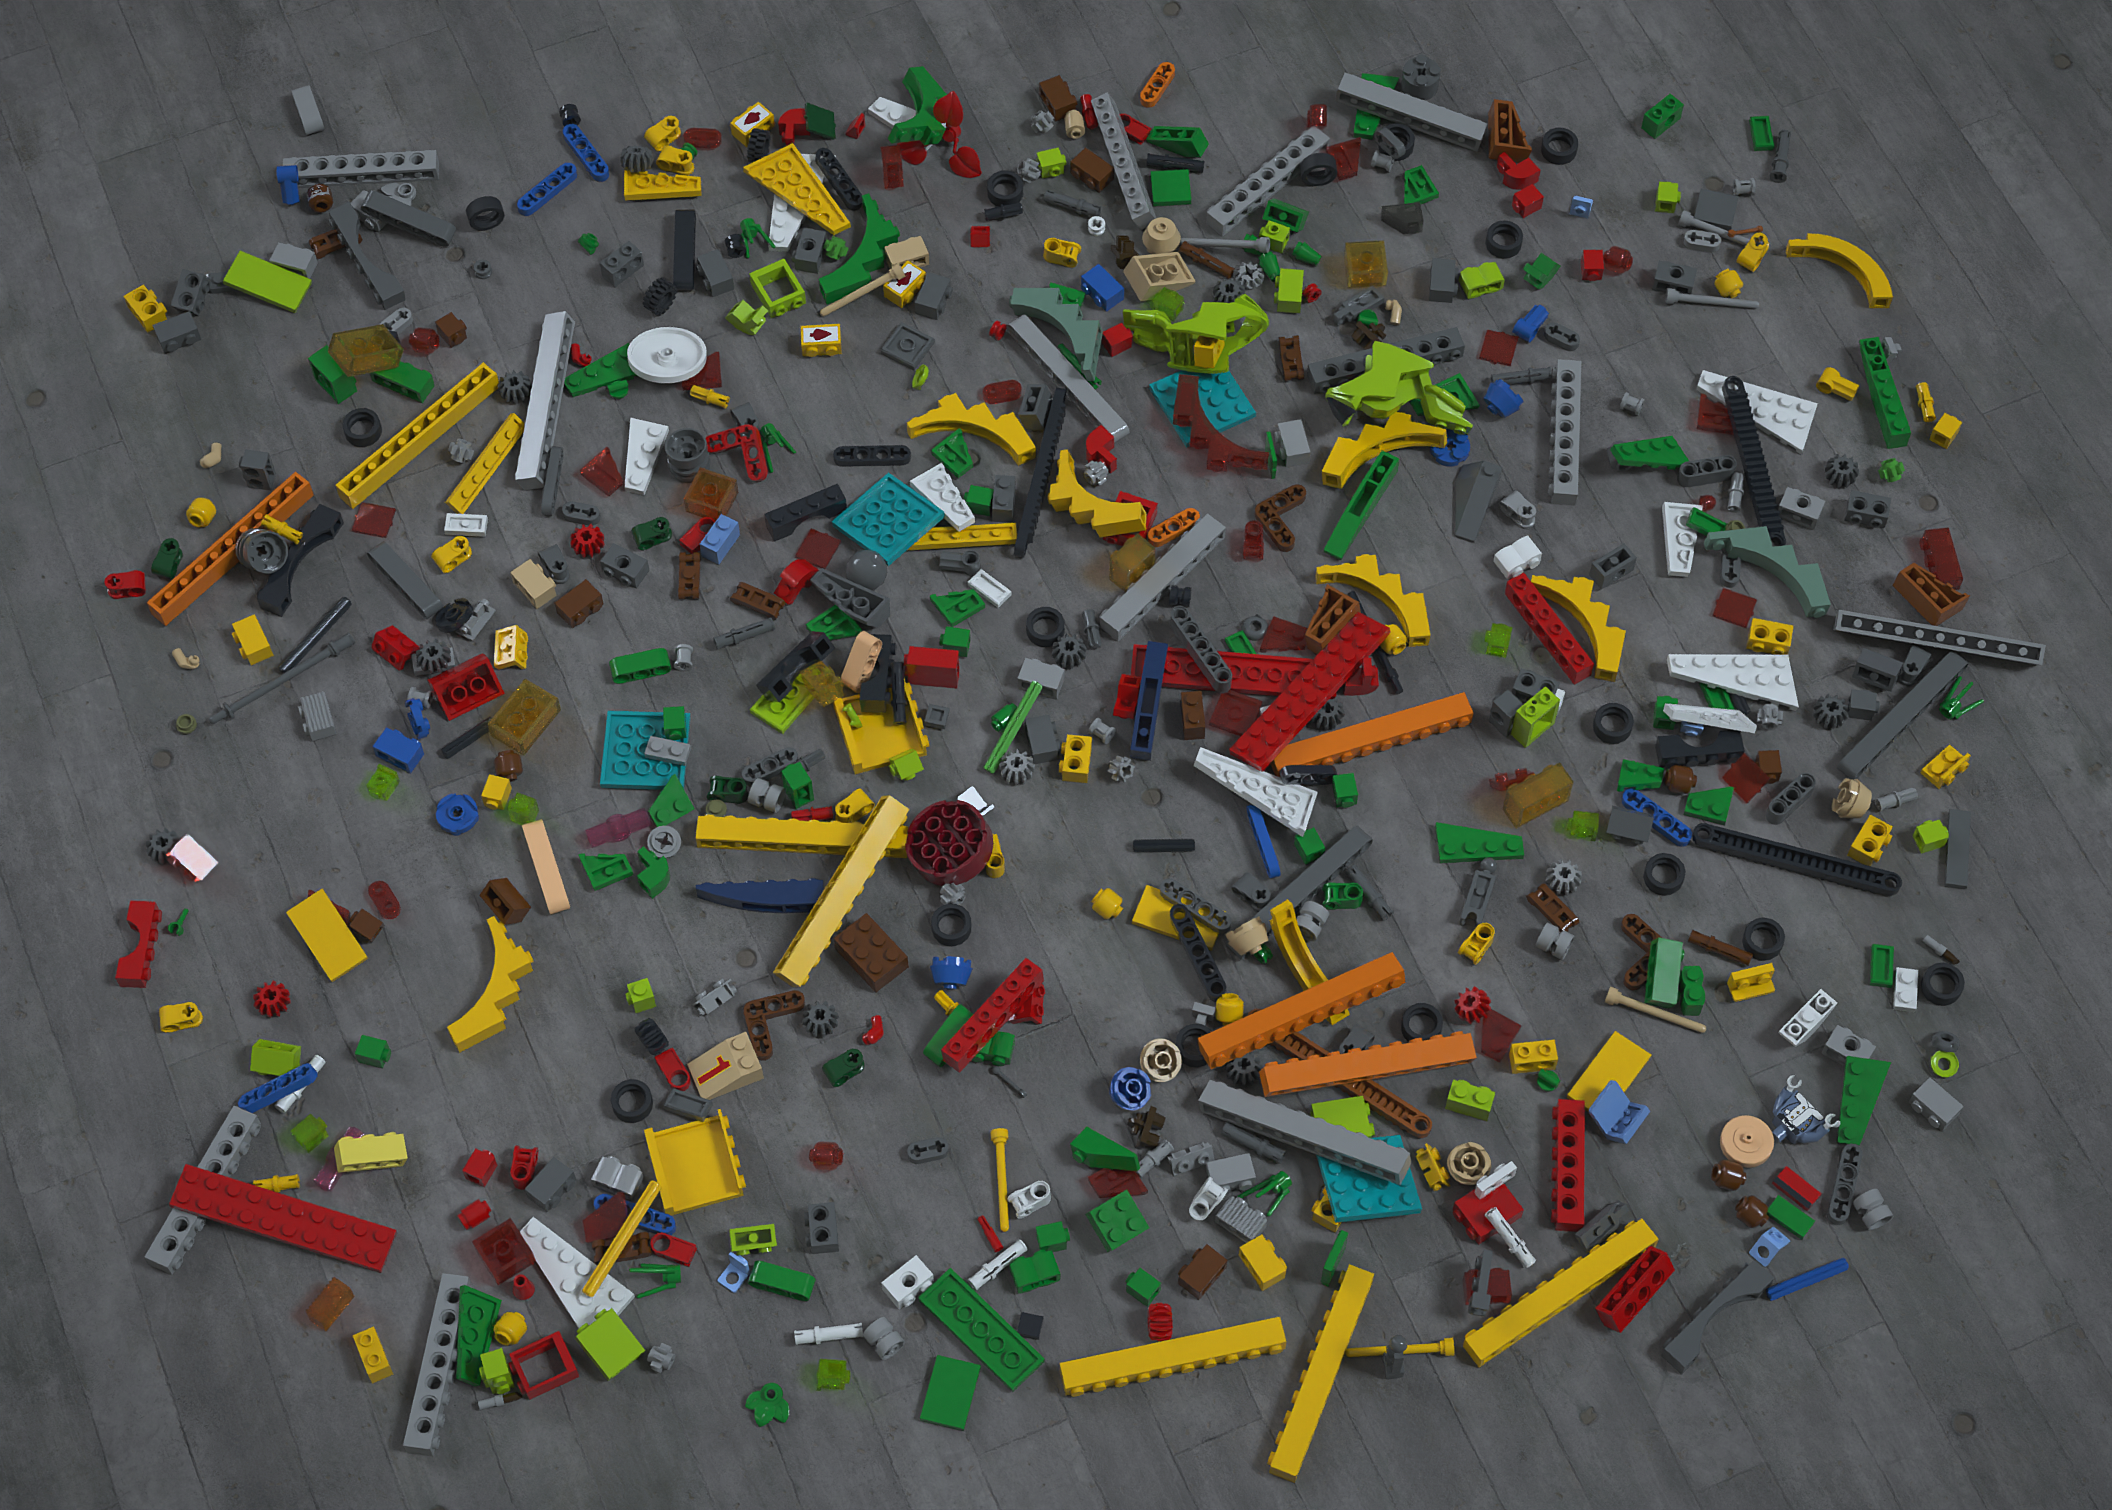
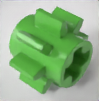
[823,236,849,260]
[1878,458,1905,482]

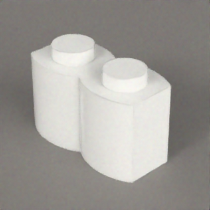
[1493,536,1542,579]

